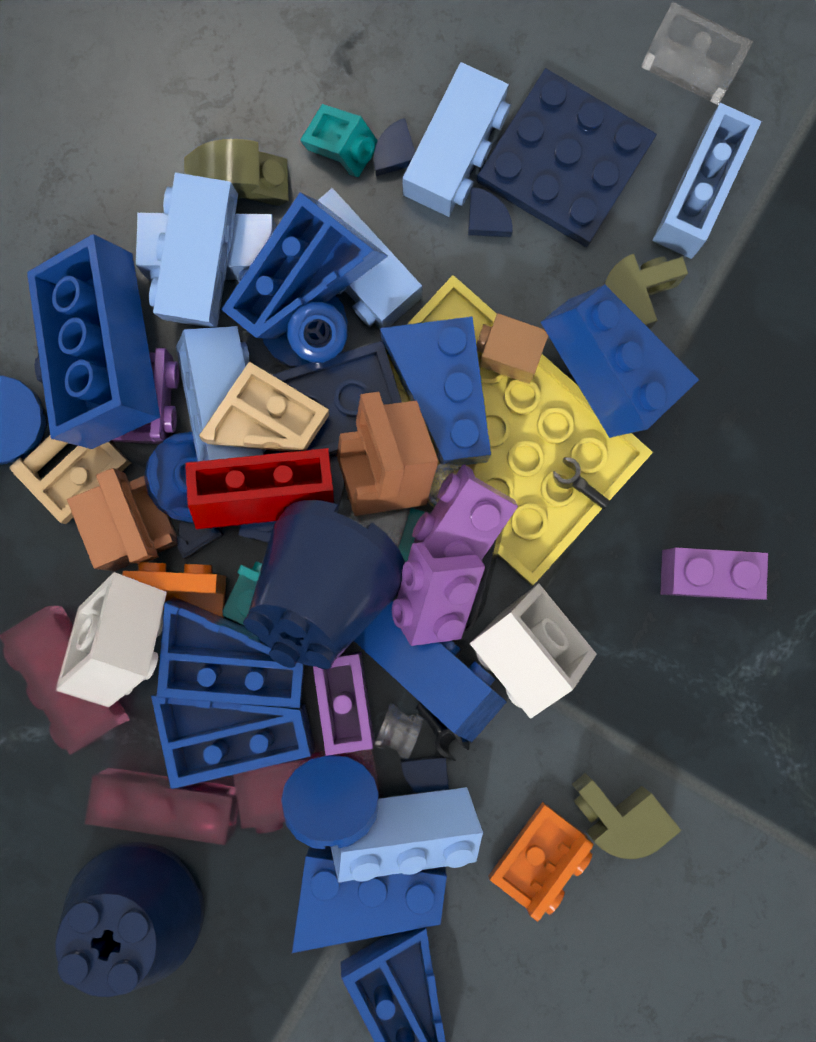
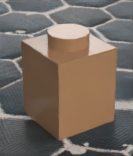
[476,313,548,384]

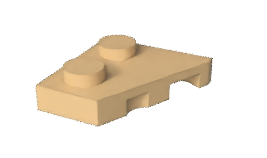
[199,362,329,452]

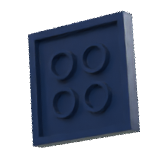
[477,68,657,248]

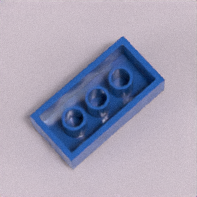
[27,234,161,449]

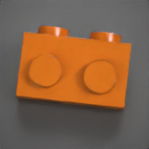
[123,562,226,618]
[488,802,594,922]

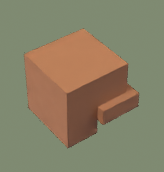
[337,392,438,516]
[67,468,178,571]

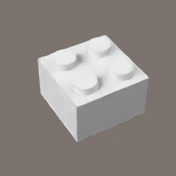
[56,572,167,707]
[470,583,597,719]

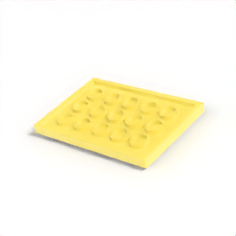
[387,275,653,586]

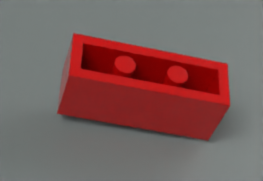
[185,448,334,529]

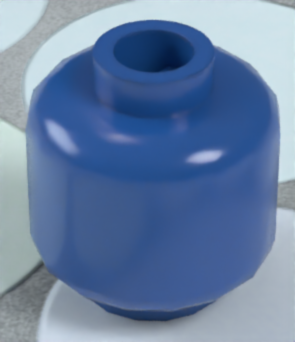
[287,301,347,363]

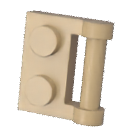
[9,436,131,524]

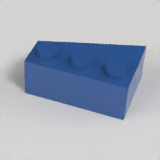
[221,192,388,339]
[540,284,699,438]
[380,316,491,468]
[157,597,305,708]
[354,601,507,742]
[151,694,315,789]
[292,846,447,953]
[340,927,446,1042]

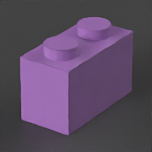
[660,547,768,600]
[313,652,375,756]

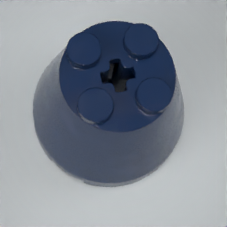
[243,500,405,669]
[55,842,204,997]

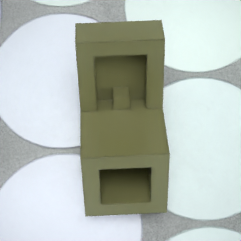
[184,139,289,206]
[603,254,688,329]
[572,773,682,859]

